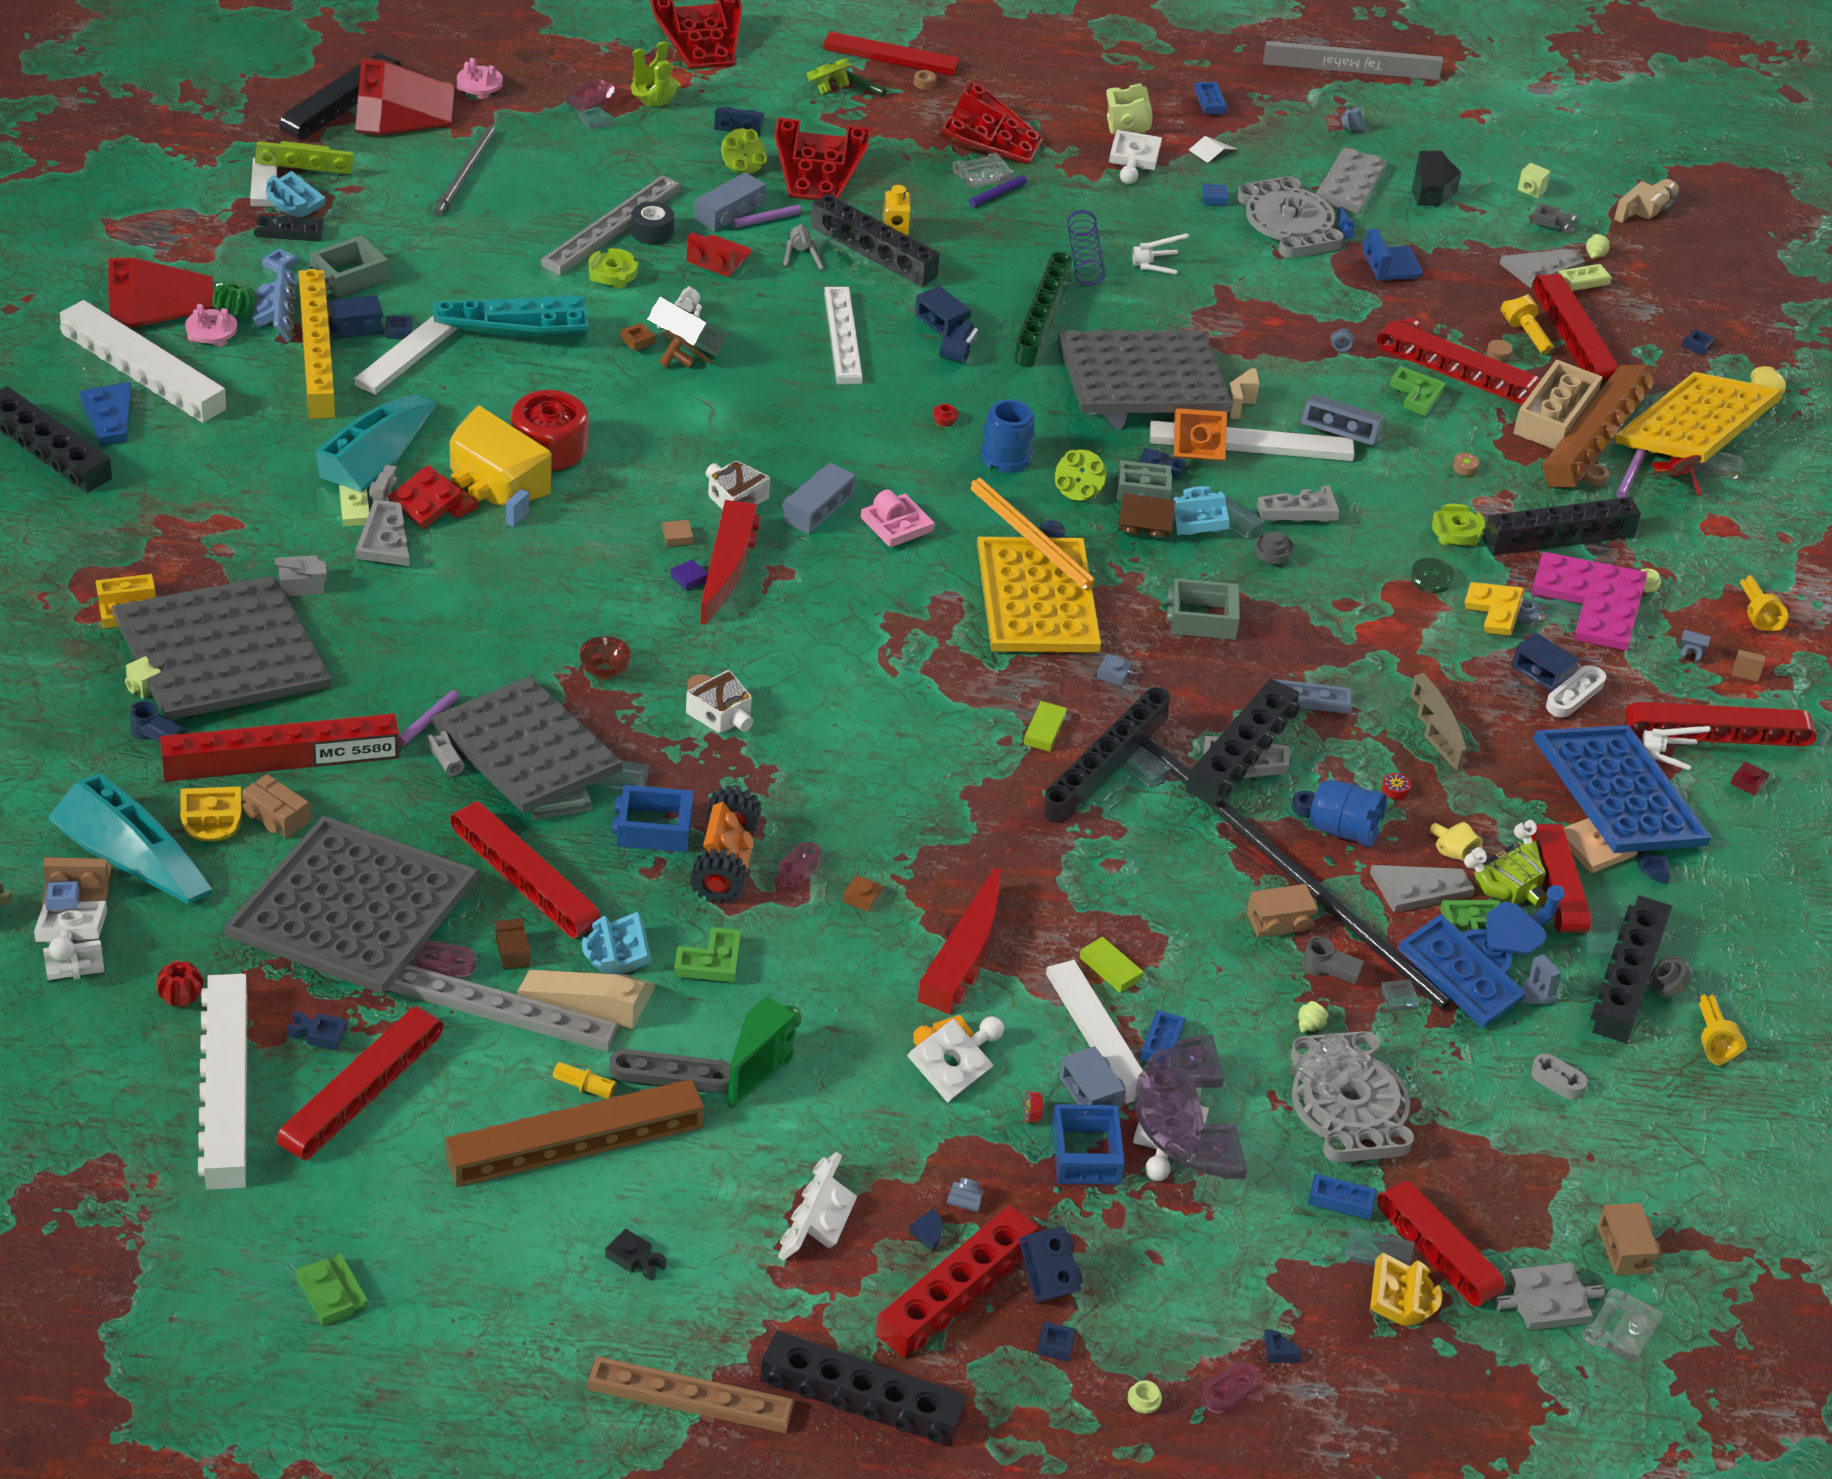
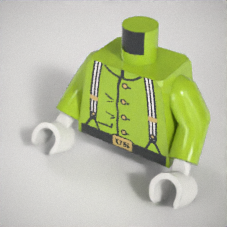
[1464,820,1548,907]

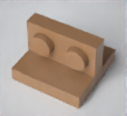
[42,857,113,908]

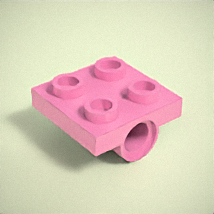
[861,489,935,547]

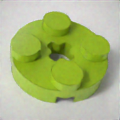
[588,248,638,289]
[1432,504,1485,546]

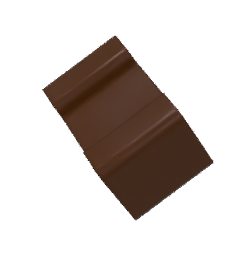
[495,918,530,969]

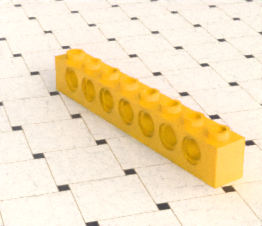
[299,269,335,419]

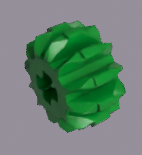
[212,281,256,316]

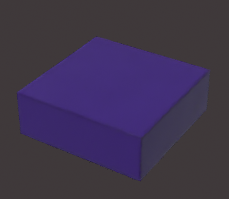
[670,559,708,590]

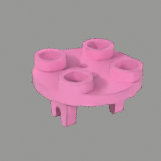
[457,58,503,99]
[185,304,237,347]

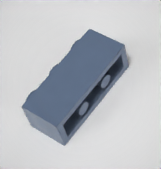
[694,172,766,232]
[1301,394,1386,445]
[782,463,856,534]

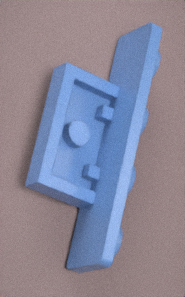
[253,264,297,342]

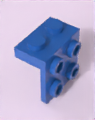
[1363,229,1423,281]

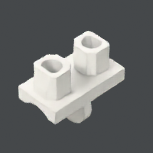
[43,940,105,980]

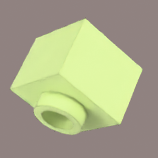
[1517,163,1551,198]
[125,656,161,699]

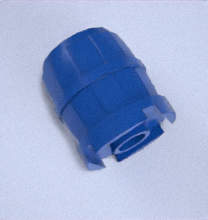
[981,400,1035,473]
[1310,780,1387,847]

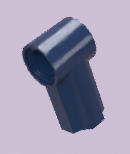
[939,320,978,364]
[130,701,187,744]

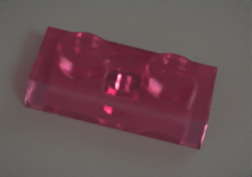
[566,78,614,112]

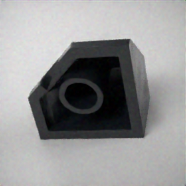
[1412,151,1461,206]

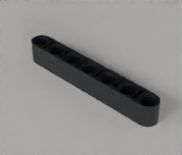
[279,52,401,140]
[1044,687,1170,823]

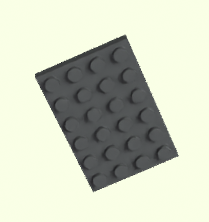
[432,677,623,814]

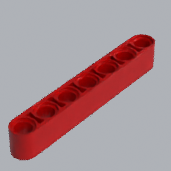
[1533,273,1618,383]
[1376,321,1540,405]
[1625,702,1817,747]
[450,801,601,939]
[276,1006,444,1161]

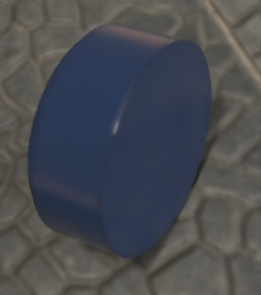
[1039,520,1066,538]
[1291,791,1315,818]

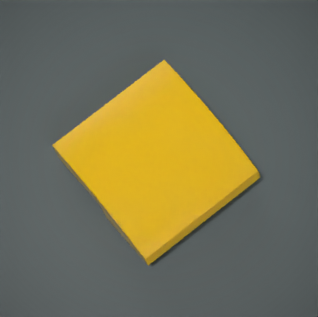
[95,574,156,629]

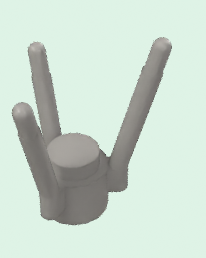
[783,224,824,270]

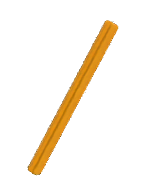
[971,478,1095,590]

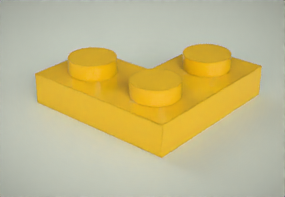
[1464,582,1524,636]

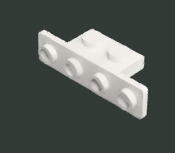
[778,1152,857,1261]

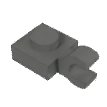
[1532,203,1576,234]

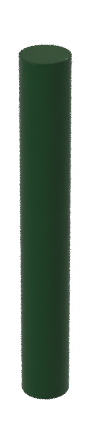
[830,63,887,97]

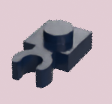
[1138,448,1186,479]
[287,1012,348,1050]

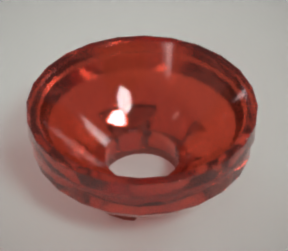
[580,636,631,679]

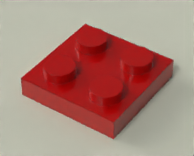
[387,465,464,530]

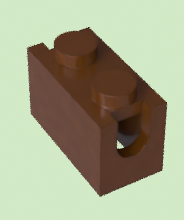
[1118,493,1176,539]

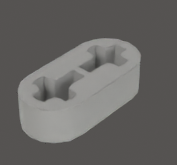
[1531,1054,1587,1100]

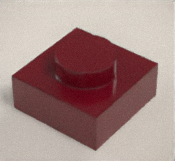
[1730,761,1770,796]

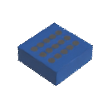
[1202,184,1228,206]

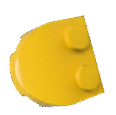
[180,787,242,841]
[1370,1253,1442,1326]

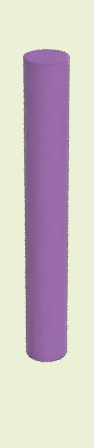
[732,205,801,228]
[1616,449,1646,498]
[399,690,459,746]

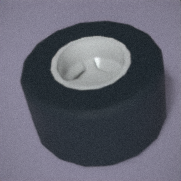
[631,202,675,245]

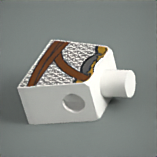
[706,461,770,510]
[686,670,754,733]

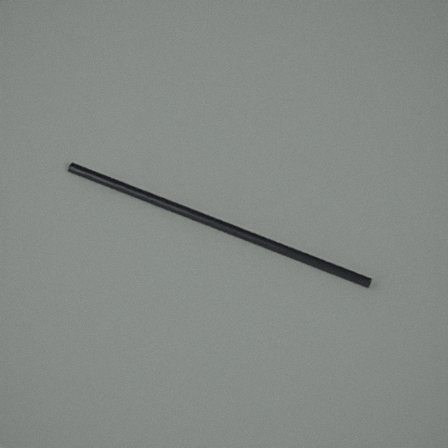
[1141,737,1452,1011]

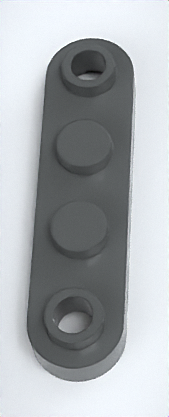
[609,1049,730,1092]

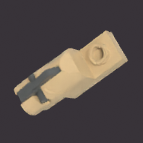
[1614,179,1679,223]

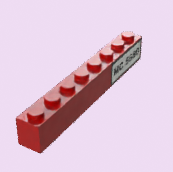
[160,714,400,782]

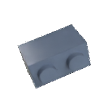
[1059,1046,1126,1113]

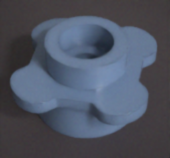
[1516,599,1540,624]

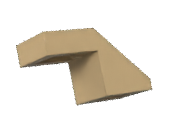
[1228,368,1259,419]

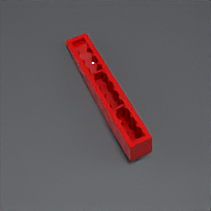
[700,500,761,624]
[917,867,1000,1015]

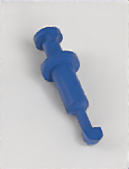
[1338,206,1354,239]

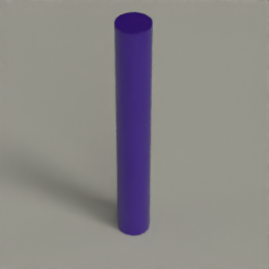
[969,175,1027,207]

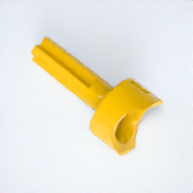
[1501,293,1554,355]
[1740,575,1789,631]
[1699,994,1747,1066]

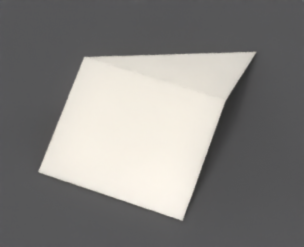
[1189,136,1238,163]

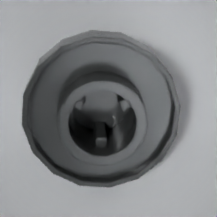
[1254,531,1294,564]
[1649,956,1692,998]

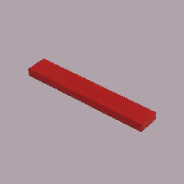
[823,31,959,76]

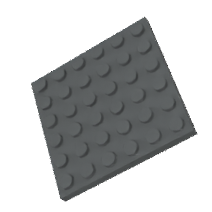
[1058,329,1233,413]
[112,575,331,720]
[223,816,478,994]

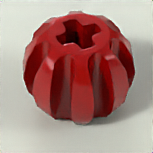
[156,960,204,1007]

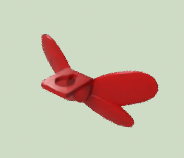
[1651,455,1702,496]

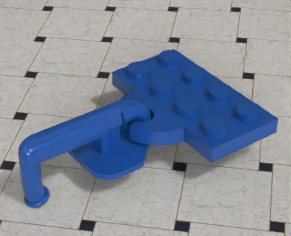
[1398,885,1565,1029]

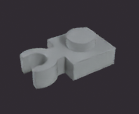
[369,465,397,502]

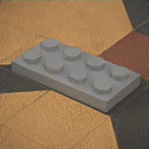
[1316,147,1387,214]

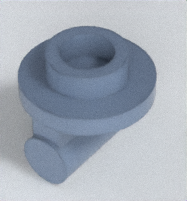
[1341,107,1366,132]
[947,1177,984,1213]

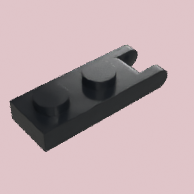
[254,215,324,242]

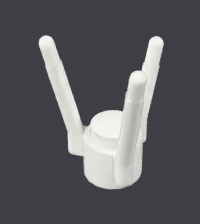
[1132,234,1189,275]
[657,286,702,329]
[1642,726,1711,770]

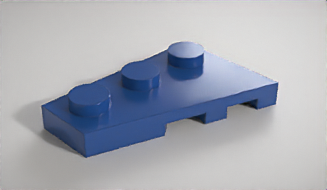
[80,382,132,446]

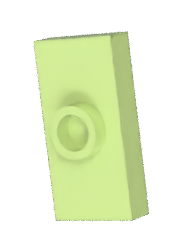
[1559,264,1612,291]
[339,485,369,526]

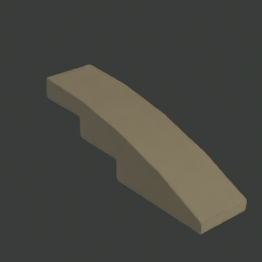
[1410,673,1466,771]

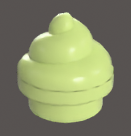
[1586,234,1610,259]
[1298,1001,1329,1033]

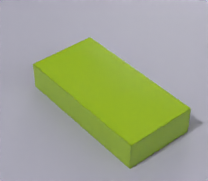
[1024,701,1067,752]
[1080,937,1143,993]

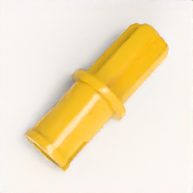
[553,1062,617,1099]

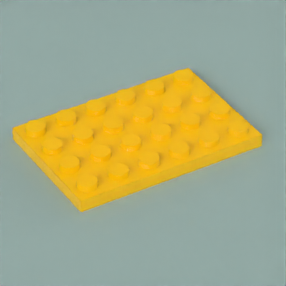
[1615,372,1782,463]
[977,537,1101,653]

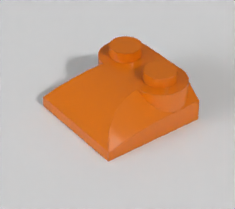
[1173,408,1227,462]

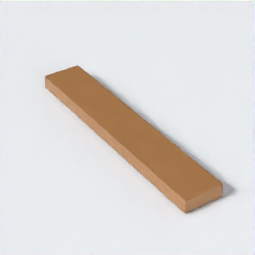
[587,1356,795,1434]

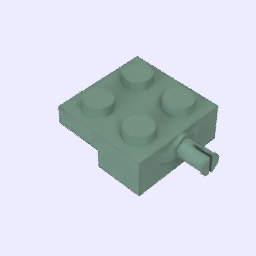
[1117,460,1172,501]

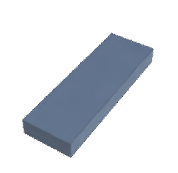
[1273,679,1352,714]

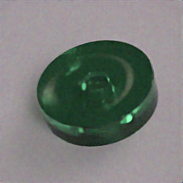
[1410,558,1454,593]

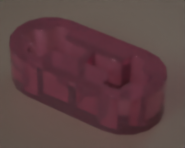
[777,842,822,887]

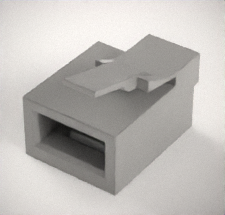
[275,555,327,597]

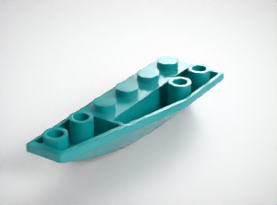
[432,295,588,337]
[315,395,436,492]
[49,773,212,904]

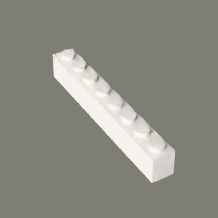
[60,300,226,423]
[198,974,248,1190]

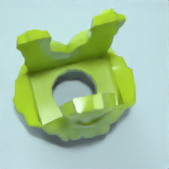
[631,41,681,107]

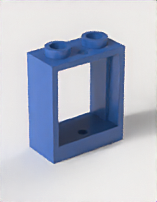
[612,785,694,852]
[1052,1104,1124,1185]

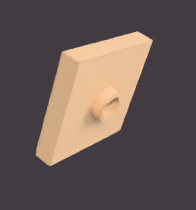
[1564,818,1637,873]

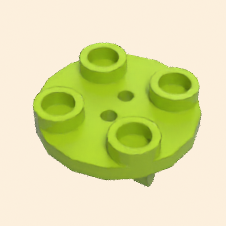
[806,58,851,94]
[721,128,767,175]
[1055,450,1107,502]

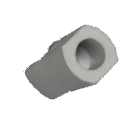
[426,731,464,777]

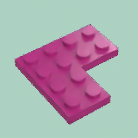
[1532,552,1648,651]

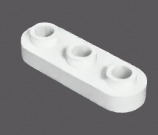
[1546,665,1606,717]

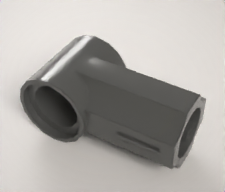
[1301,936,1365,985]

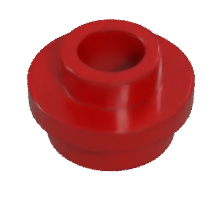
[933,403,958,427]

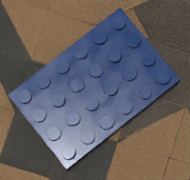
[1533,725,1712,853]

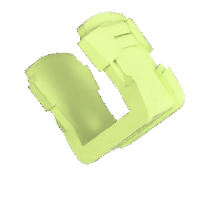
[1106,83,1152,134]

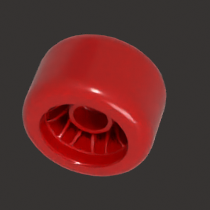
[510,390,589,471]

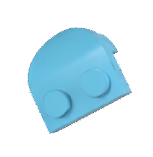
[266,171,325,218]
[1174,486,1230,535]
[582,912,652,974]

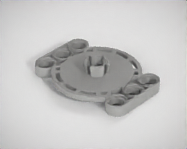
[1237,176,1343,258]
[1290,1031,1414,1162]

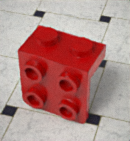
[686,233,751,277]

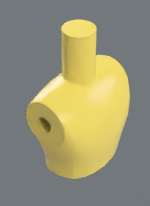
[1750,366,1786,405]
[1430,822,1483,861]

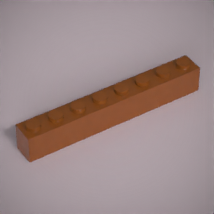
[1542,365,1653,487]
[445,1079,704,1187]

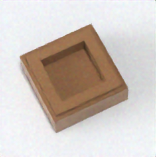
[662,520,693,547]
[1731,650,1766,682]

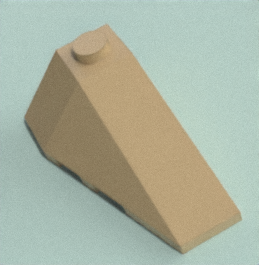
[517,970,655,1030]

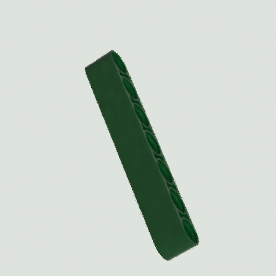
[1015,252,1072,367]

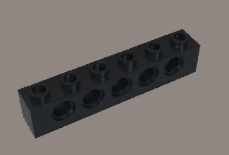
[811,194,940,287]
[0,386,112,493]
[1482,497,1641,556]
[1186,678,1300,807]
[1590,895,1672,1044]
[760,1330,968,1447]

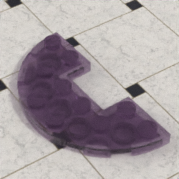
[1134,1035,1247,1179]

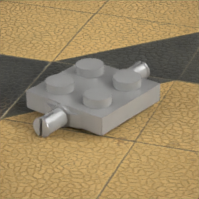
[1495,1263,1605,1331]

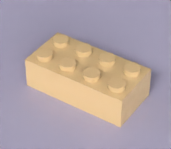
[1513,359,1602,449]

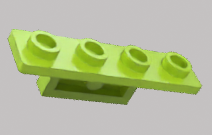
[255,141,354,174]

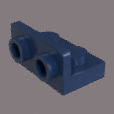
[714,107,765,136]

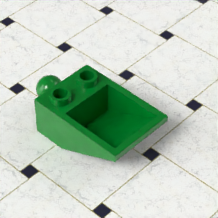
[728,996,802,1109]

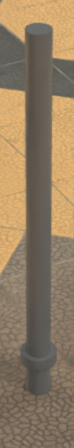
[433,125,496,217]

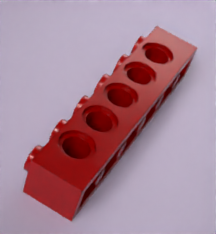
[875,1205,1039,1359]

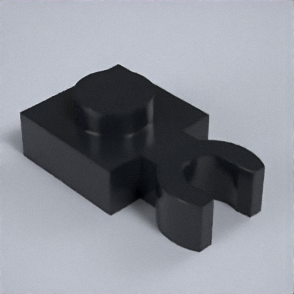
[605,1228,666,1281]

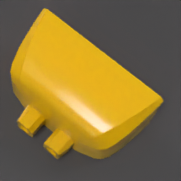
[450,405,552,507]

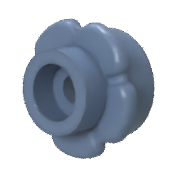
[1330,329,1354,352]

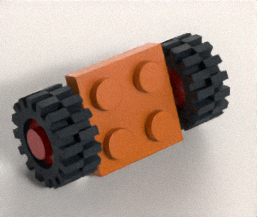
[690,786,762,904]

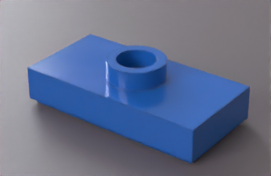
[1194,82,1227,114]
[1140,1010,1186,1068]
[1308,1174,1377,1220]

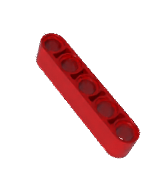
[1531,824,1591,933]
[1377,1180,1506,1307]

